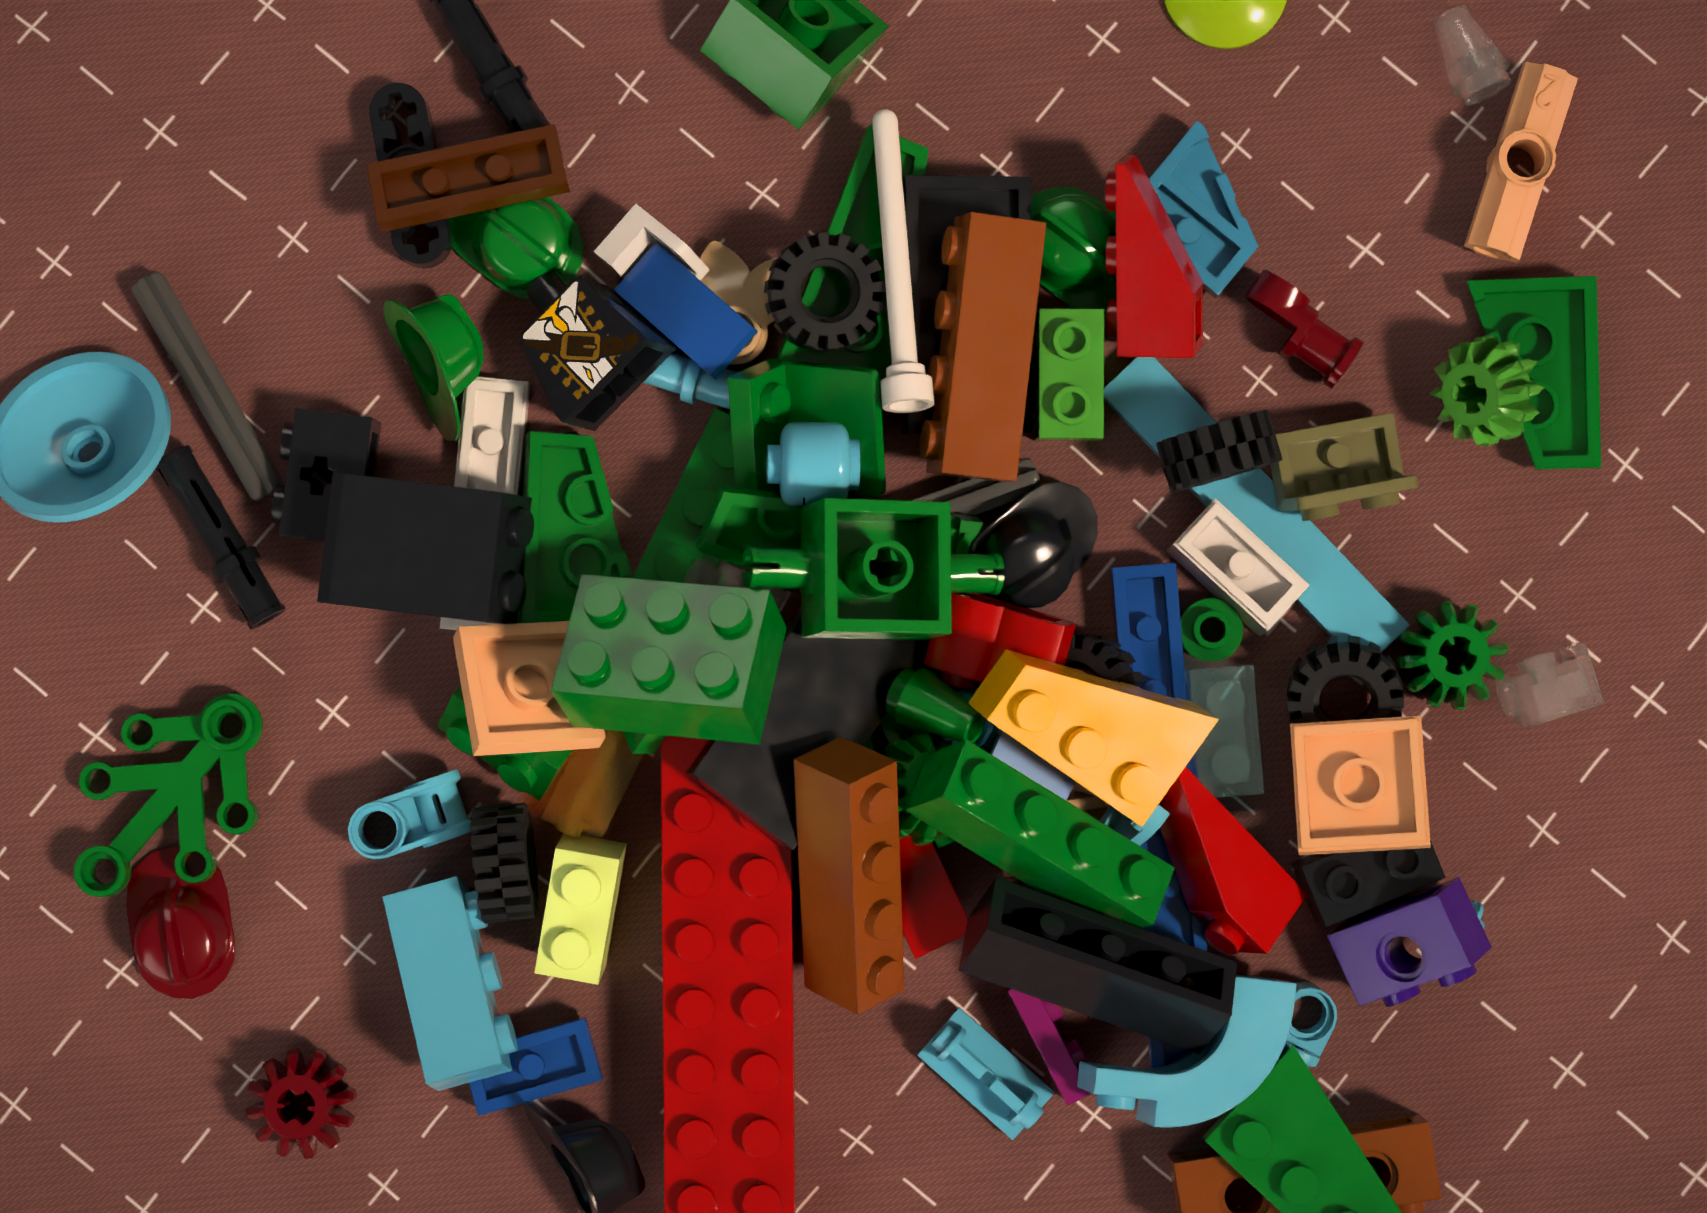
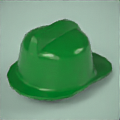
[1031,186,1117,319]
[450,197,584,299]
[383,294,483,441]

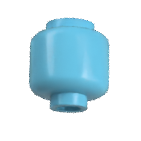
[766,422,860,507]

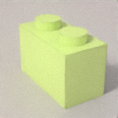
[534,832,627,985]

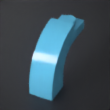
[1077,974,1297,1128]

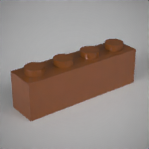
[920,212,1046,482]
[794,737,904,1015]

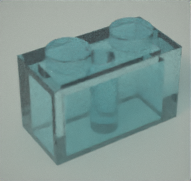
[1185,665,1264,798]

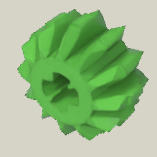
[1429,335,1545,446]

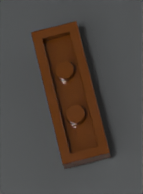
[366,124,570,233]

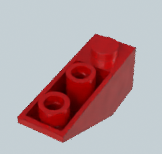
[1105,154,1203,358]

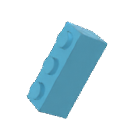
[382,876,518,1091]

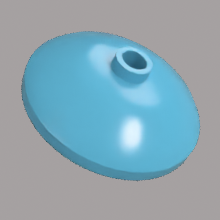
[0,352,171,522]

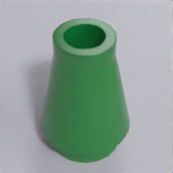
[886,667,986,744]

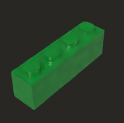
[905,739,1175,928]

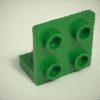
[728,359,886,497]

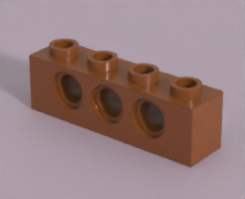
[1167,1113,1442,1213]

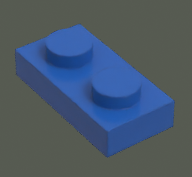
[469,1016,604,1116]

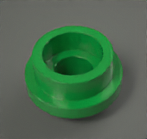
[1181,598,1243,662]

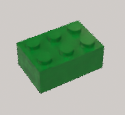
[551,574,787,745]

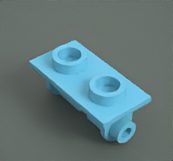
[917,1007,1055,1140]

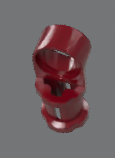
[1245,270,1364,389]

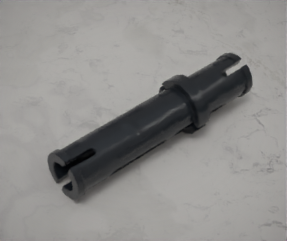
[429,0,551,133]
[155,445,286,630]

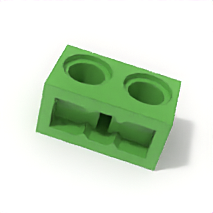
[1035,309,1104,441]

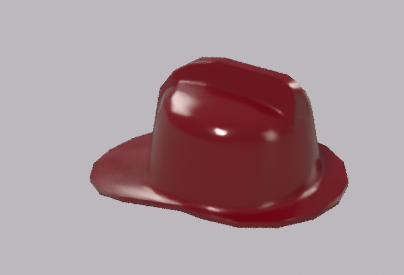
[126,846,235,999]

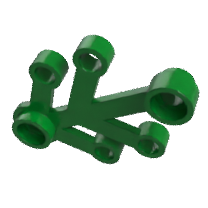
[74,694,263,897]

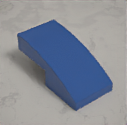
[614,242,758,380]

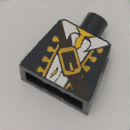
[520,271,677,431]

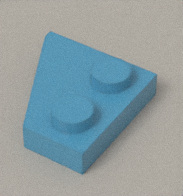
[1149,121,1259,299]

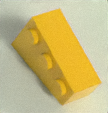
[968,649,1219,827]

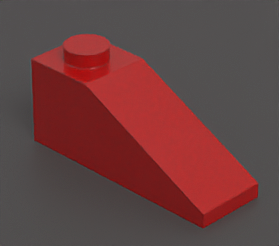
[1158,766,1308,955]

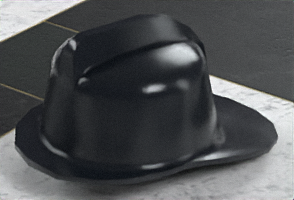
[968,481,1098,609]
[523,1101,645,1213]

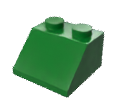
[700,0,889,130]

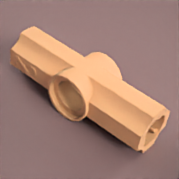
[1464,62,1578,263]

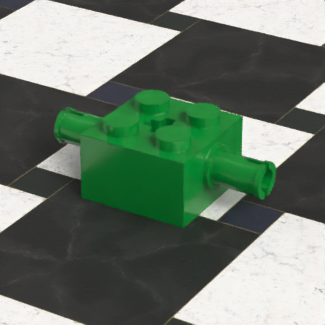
[742,498,1004,640]

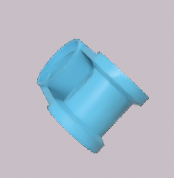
[348,769,472,859]

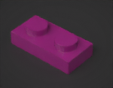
[1006,987,1090,1106]

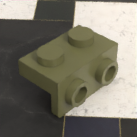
[1270,413,1419,521]

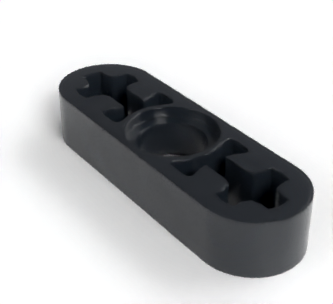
[369,83,453,269]

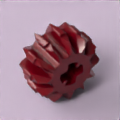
[245,1048,357,1159]

